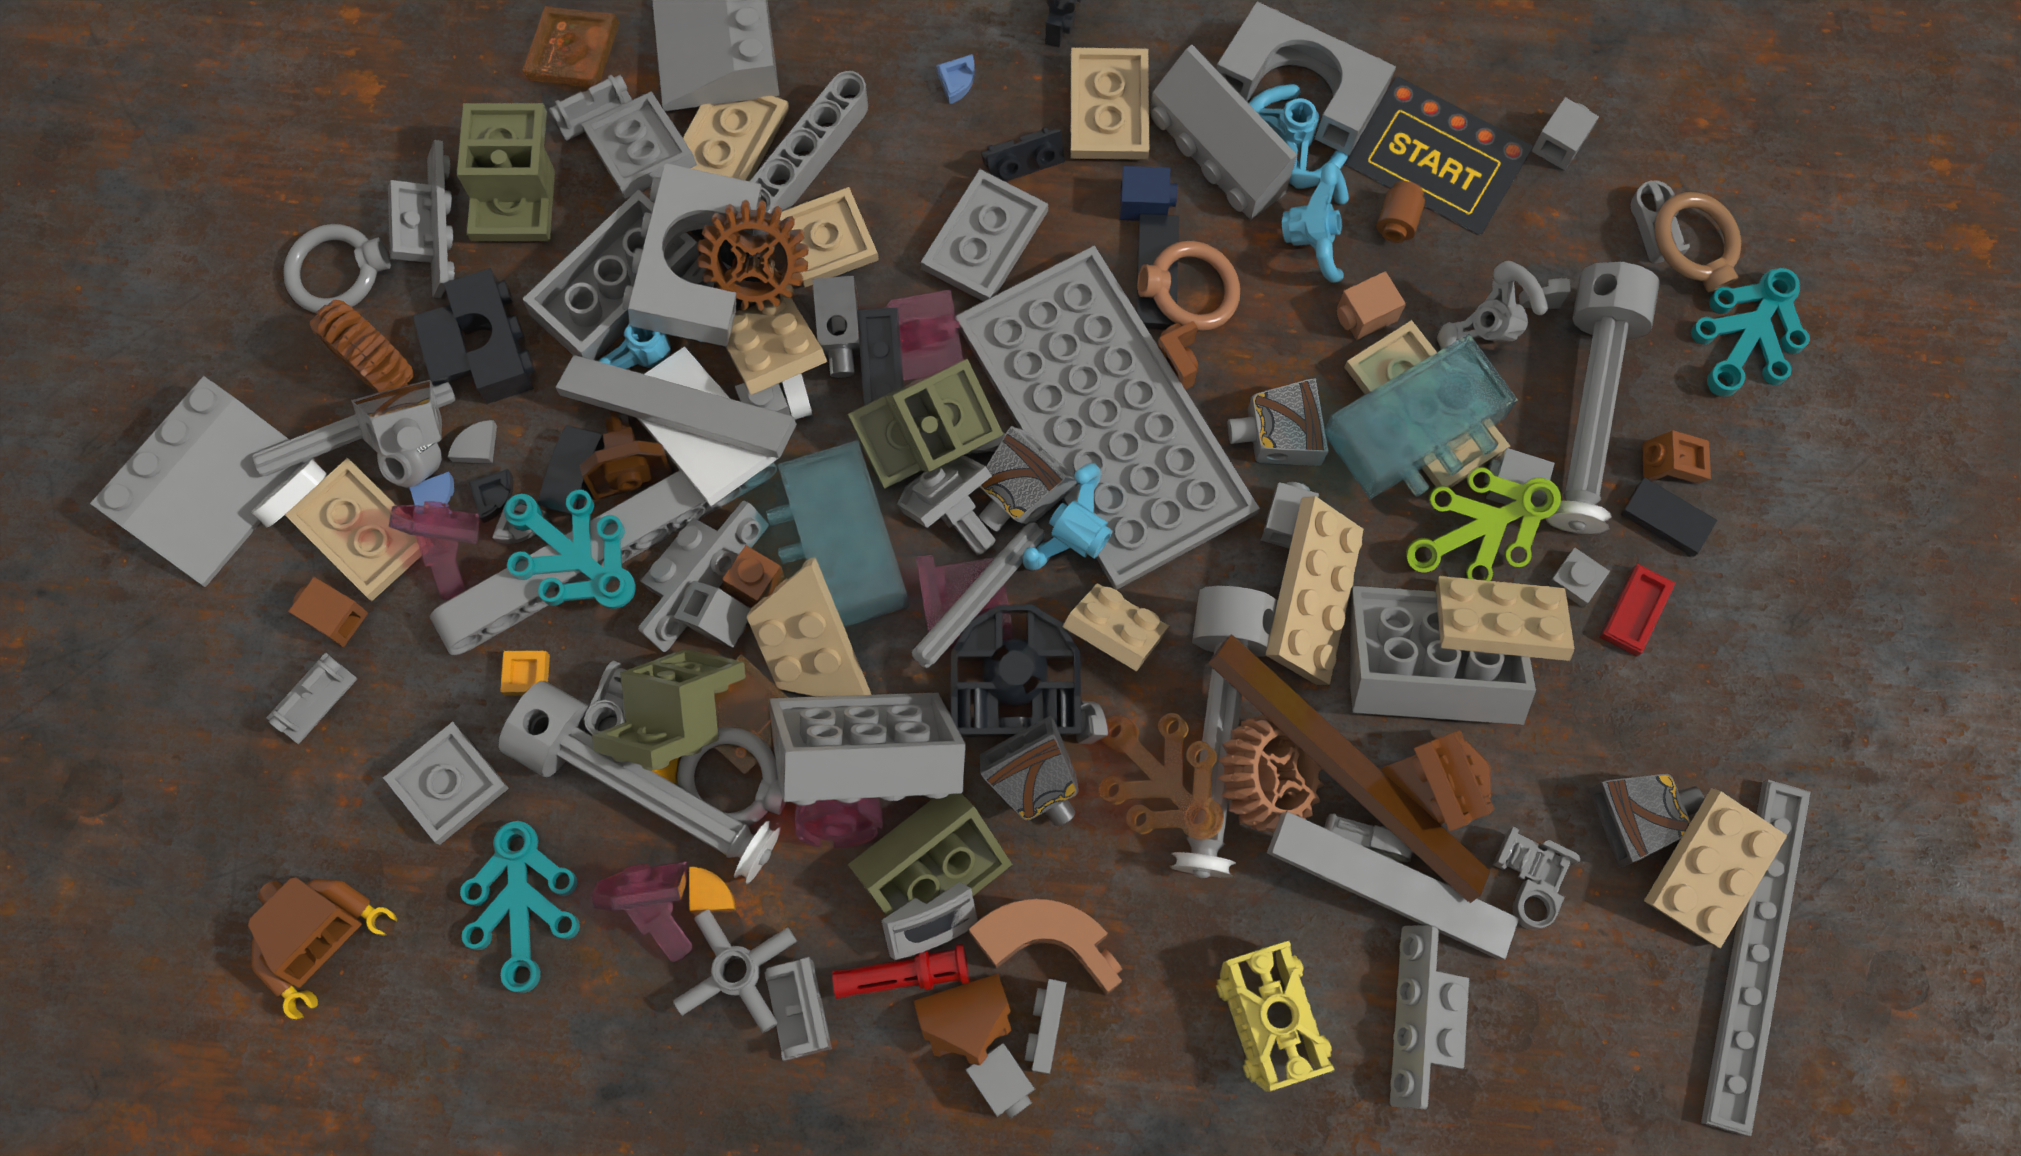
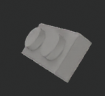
[1025,979,1066,1075]

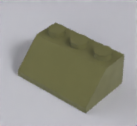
[848,793,1013,917]

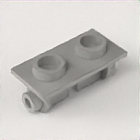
[549,75,632,141]
[267,653,358,744]

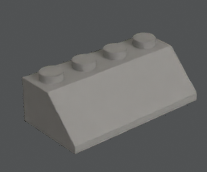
[1150,45,1297,220]

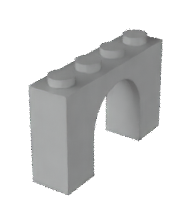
[1216,2,1396,155]
[622,163,762,347]

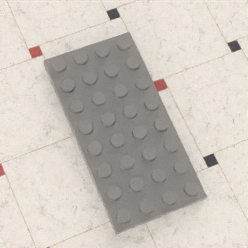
[955,245,1260,590]

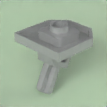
[897,455,995,555]

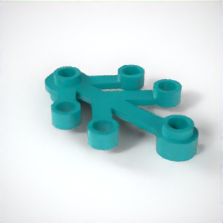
[1691,268,1810,397]
[504,490,636,609]
[460,821,580,993]

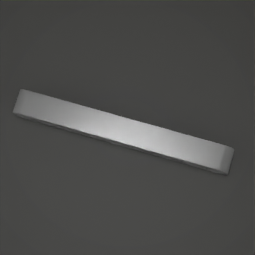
[430,462,777,655]

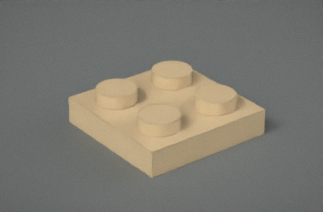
[780,187,879,287]
[1063,583,1169,671]

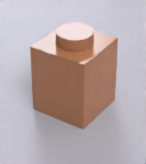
[1337,271,1406,340]

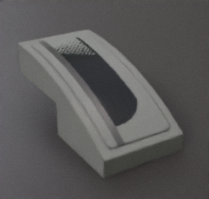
[882,882,978,960]

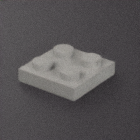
[383,722,509,845]

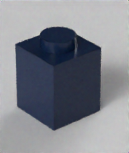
[1120,166,1177,221]

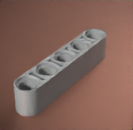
[749,71,868,235]

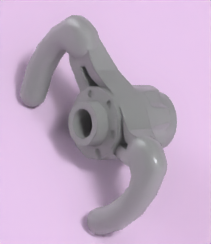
[1437,261,1548,380]

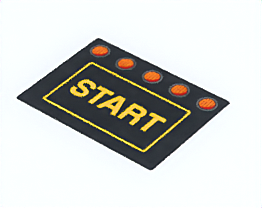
[1344,77,1533,235]

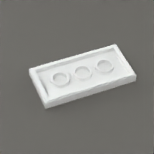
[636,346,778,506]

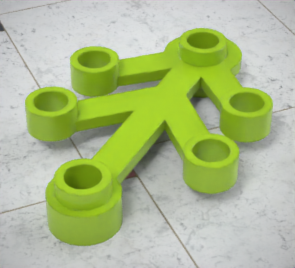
[1406,467,1561,581]

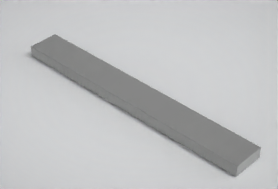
[1701,780,1811,1136]

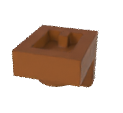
[1157,321,1198,390]
[1642,430,1711,484]

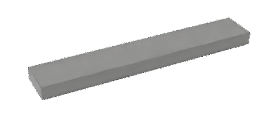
[555,355,797,459]
[1267,811,1519,959]

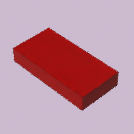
[1599,563,1675,657]

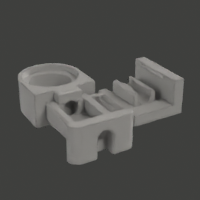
[1493,827,1580,930]

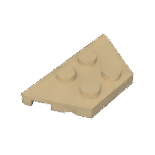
[747,557,872,697]

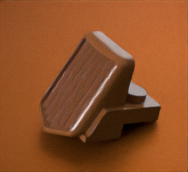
[1381,730,1495,831]

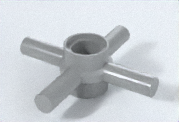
[673,909,797,1033]

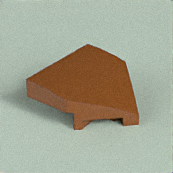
[914,974,1011,1066]

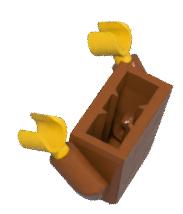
[248,877,397,1019]

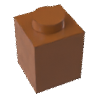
[722,545,786,607]
[288,577,368,647]

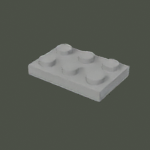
[581,92,697,199]
[921,169,1048,302]

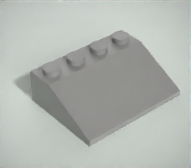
[652,0,780,111]
[90,376,315,587]
[1350,586,1536,725]
[769,693,965,805]

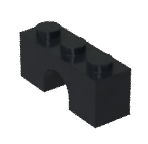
[444,268,536,404]

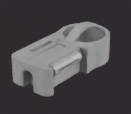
[1630,181,1690,263]
[1324,814,1413,862]

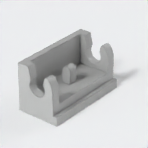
[764,957,832,1061]

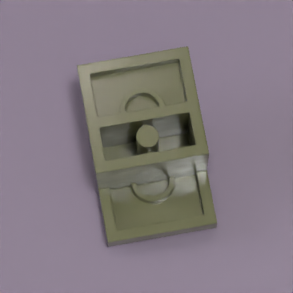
[457,103,555,241]
[846,359,1004,489]
[592,649,746,770]

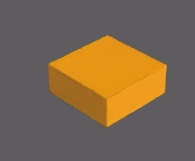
[500,651,550,696]

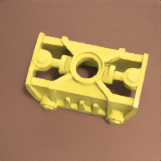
[1216,941,1334,1092]

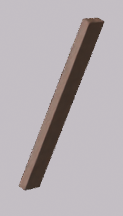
[1208,634,1490,903]

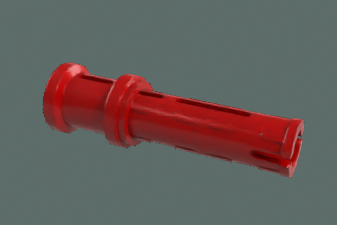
[832,943,970,999]

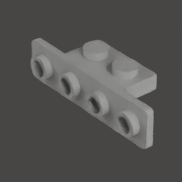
[388,140,454,298]
[638,501,769,652]
[1390,925,1469,1109]

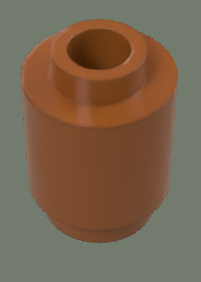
[1376,181,1425,243]

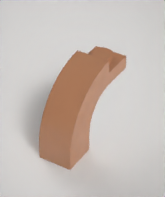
[968,899,1122,995]

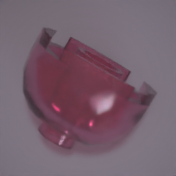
[795,797,883,848]

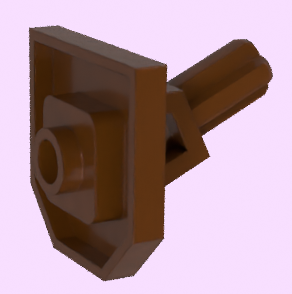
[579,411,674,500]

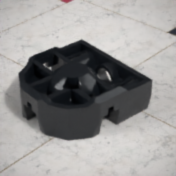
[951,604,1081,737]

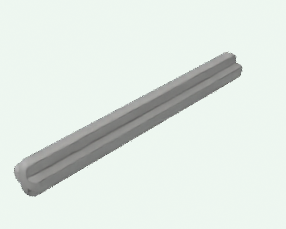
[252,382,455,477]
[912,522,1045,668]

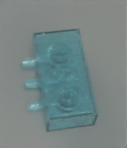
[1325,334,1518,499]
[766,440,909,627]

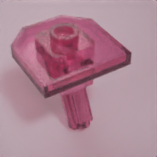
[886,290,963,381]
[389,501,479,600]
[591,861,692,962]

